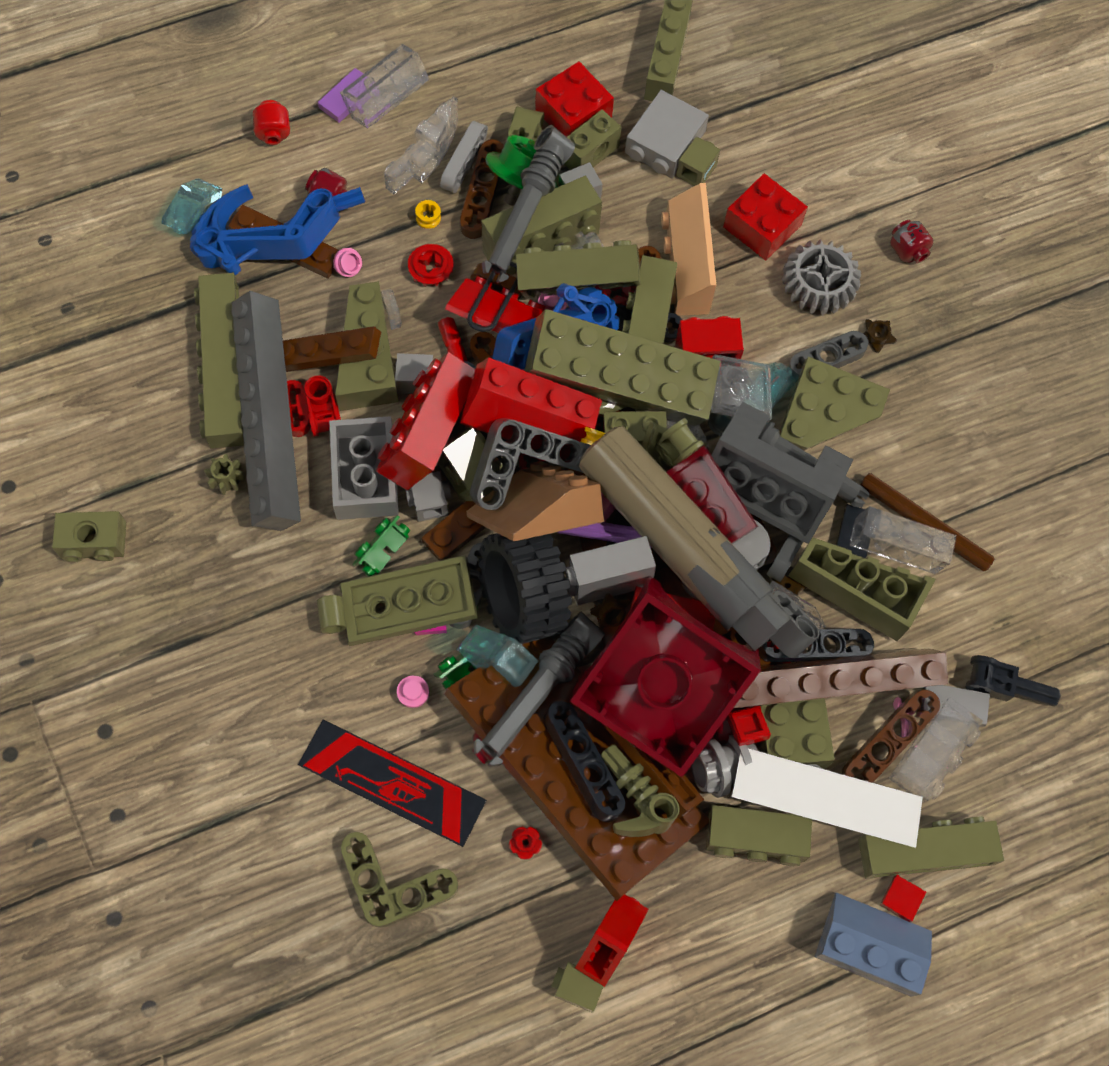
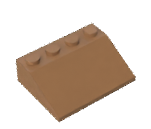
[466,461,604,542]

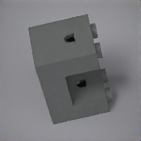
[711,402,853,544]

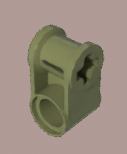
[508,106,544,141]
[655,418,704,467]

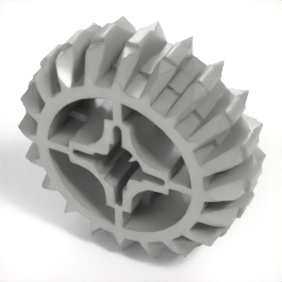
[782,239,861,316]

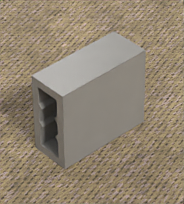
[625,90,709,179]
[565,536,656,606]

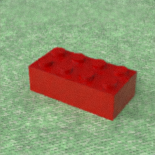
[376,352,475,490]

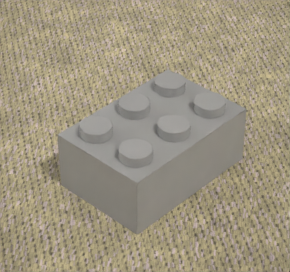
[329,416,399,520]

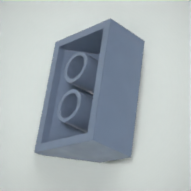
[814,893,932,997]

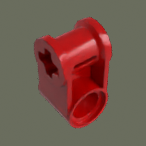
[304,375,341,437]

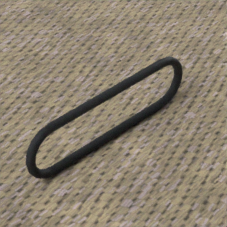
[467,262,518,332]

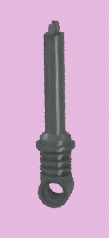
[482,125,575,283]
[708,396,870,508]
[474,611,605,767]

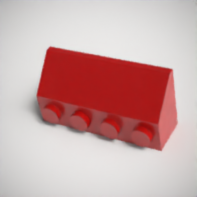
[445,276,546,333]
[460,357,602,460]

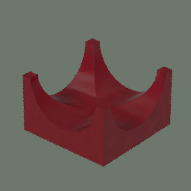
[570,576,761,777]

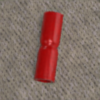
[438,317,469,362]

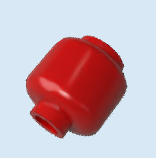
[253,100,290,145]

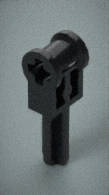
[965,655,1061,707]

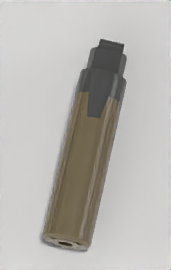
[578,426,819,658]

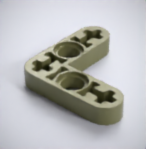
[341,832,459,928]

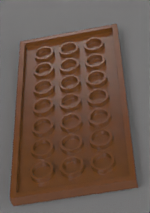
[444,637,709,901]

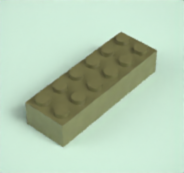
[524,309,720,426]

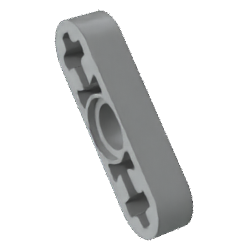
[440,121,488,193]

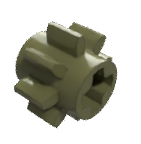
[204,454,245,495]

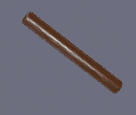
[860,473,995,571]

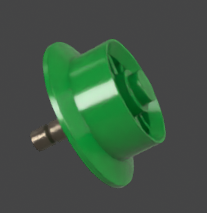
[485,135,559,206]

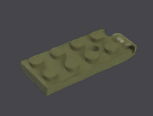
[317,555,478,646]

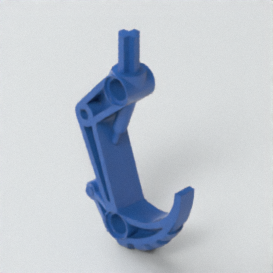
[190,184,366,275]
[492,283,619,370]

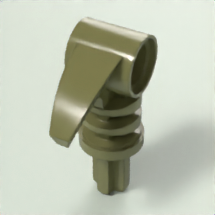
[601,745,680,837]

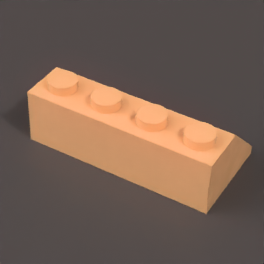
[661,183,716,315]

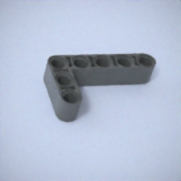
[470,418,591,510]

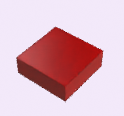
[727,705,771,746]
[880,875,927,922]

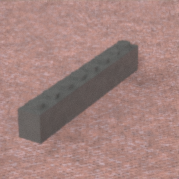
[231,291,301,531]

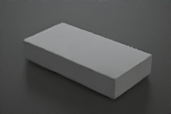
[921,685,990,727]

